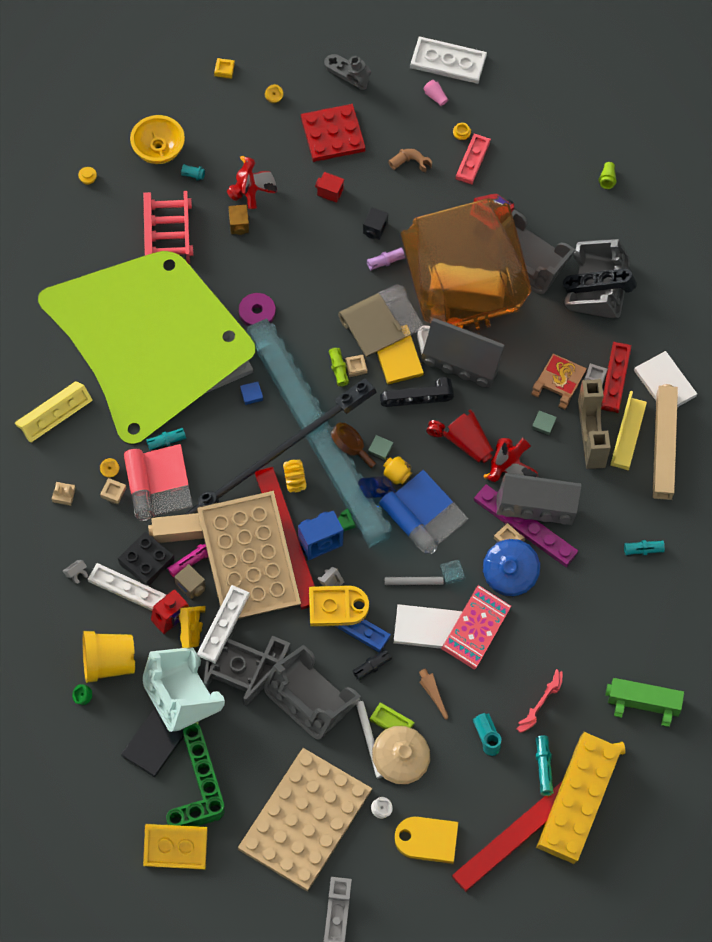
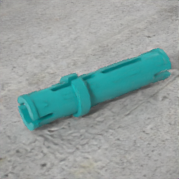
[536,735,554,796]

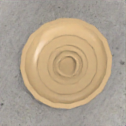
[372,726,430,784]

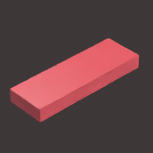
[455,134,491,185]

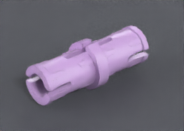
[367,248,405,270]

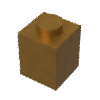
[229,205,249,235]

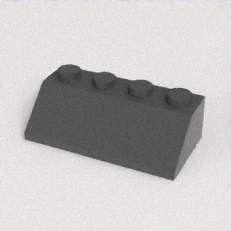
[496,473,581,525]

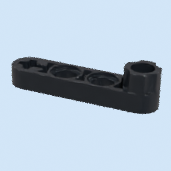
[563,269,637,293]
[380,377,454,407]

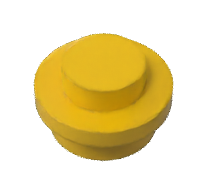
[453,123,471,140]
[78,167,97,185]

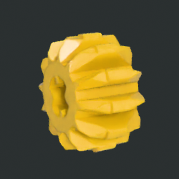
[283,460,307,493]

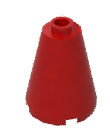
[442,409,493,463]

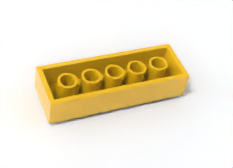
[536,732,622,864]

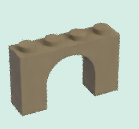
[578,379,610,469]

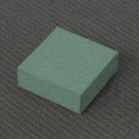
[532,411,557,435]
[368,435,393,460]

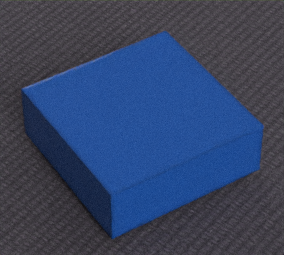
[240,382,263,405]

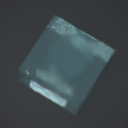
[440,560,465,585]

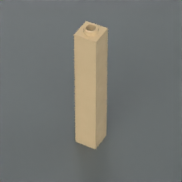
[653,384,678,500]
[148,513,204,543]

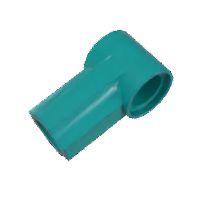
[473,713,502,756]

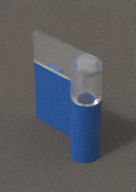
[379,470,469,554]

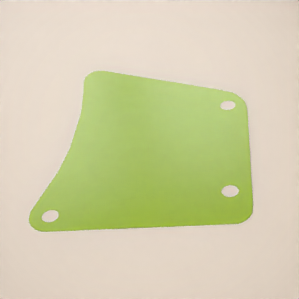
[38,251,255,444]

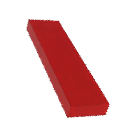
[601,342,632,413]

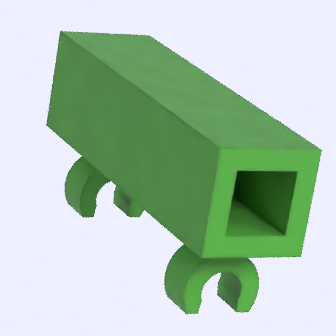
[605,678,684,727]

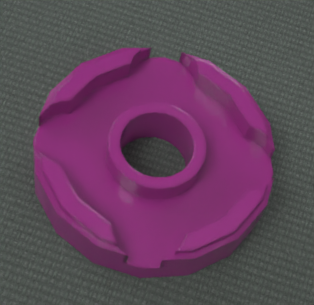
[239,293,276,328]

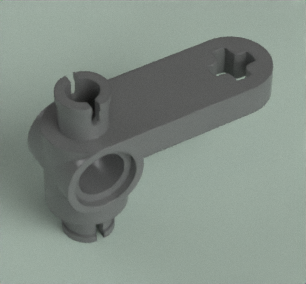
[324,54,371,90]

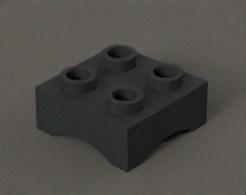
[118,532,174,586]

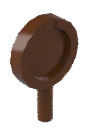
[331,422,376,468]

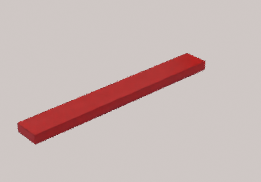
[255,467,315,610]
[452,782,562,892]

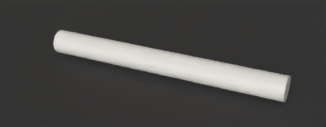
[356,701,383,778]

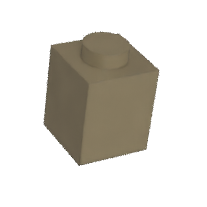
[174,564,205,600]

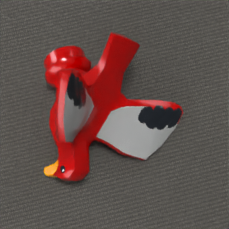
[227,156,277,209]
[483,438,538,482]

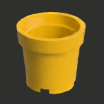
[83,631,135,683]

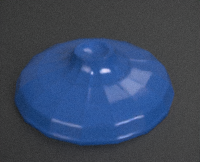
[483,539,540,596]

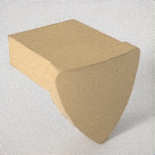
[494,523,525,542]

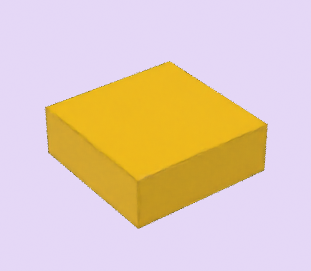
[214,58,235,79]

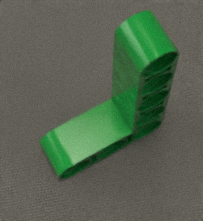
[166,723,225,827]

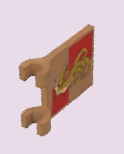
[531,354,587,410]

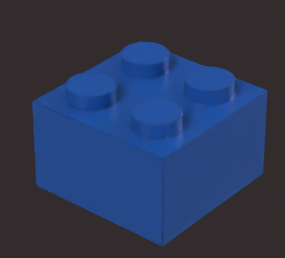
[298,510,344,560]

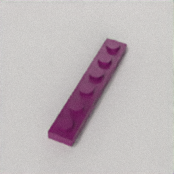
[474,485,578,567]

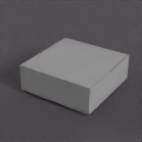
[584,363,608,385]

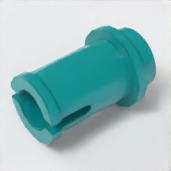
[181,164,205,181]

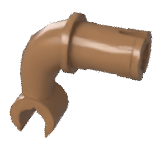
[388,149,432,172]

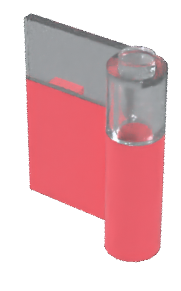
[124,444,193,521]

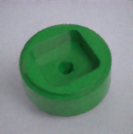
[72,684,92,705]

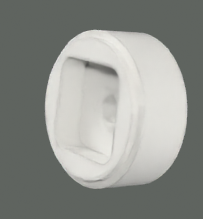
[371,797,393,819]

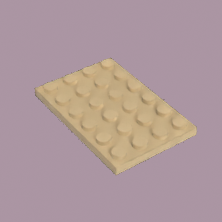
[197,491,301,619]
[238,748,372,892]

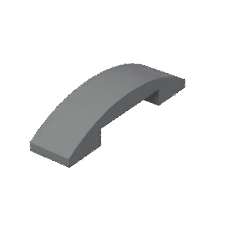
[324,877,352,942]

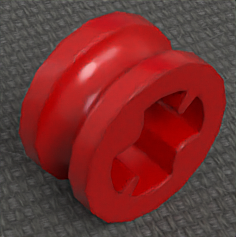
[426,420,445,437]

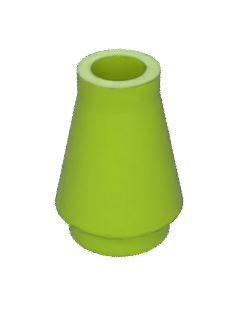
[599,162,617,189]

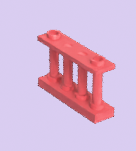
[143,191,193,263]

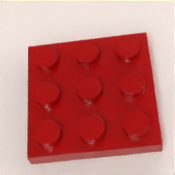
[301,104,366,162]

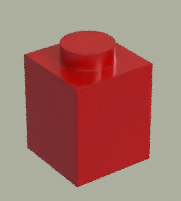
[315,172,344,203]

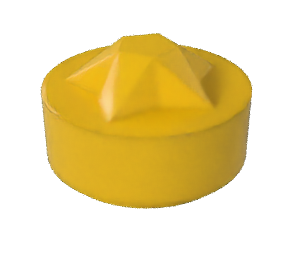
[265,84,283,103]
[100,458,119,478]

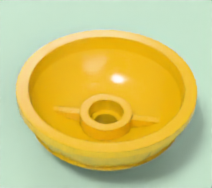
[130,115,185,164]

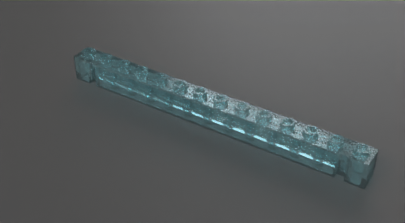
[247,318,392,548]

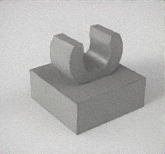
[63,560,88,584]
[318,567,344,586]

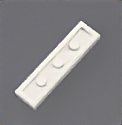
[88,563,166,611]
[197,585,250,664]

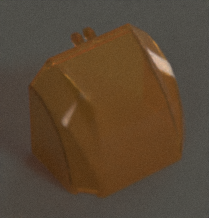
[401,198,531,330]

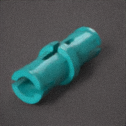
[146,428,186,451]
[624,540,665,555]

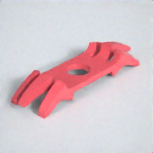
[516,669,563,733]

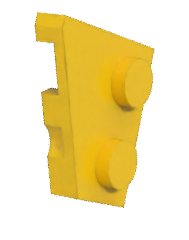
[179,606,206,648]

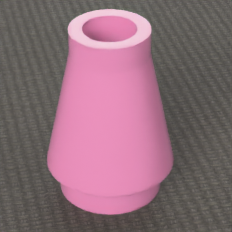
[423,80,449,106]

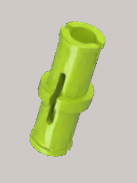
[329,348,349,386]

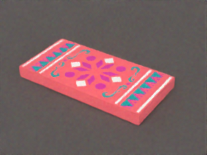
[441,585,511,670]

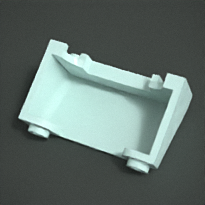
[143,647,225,732]

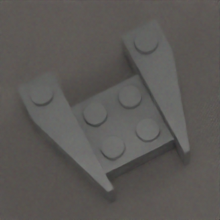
[204,624,291,706]

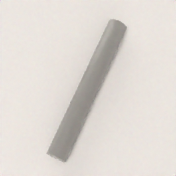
[385,577,443,585]

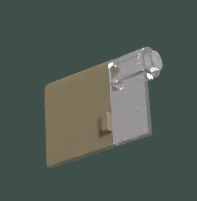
[338,284,425,357]

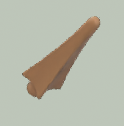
[419,669,448,719]

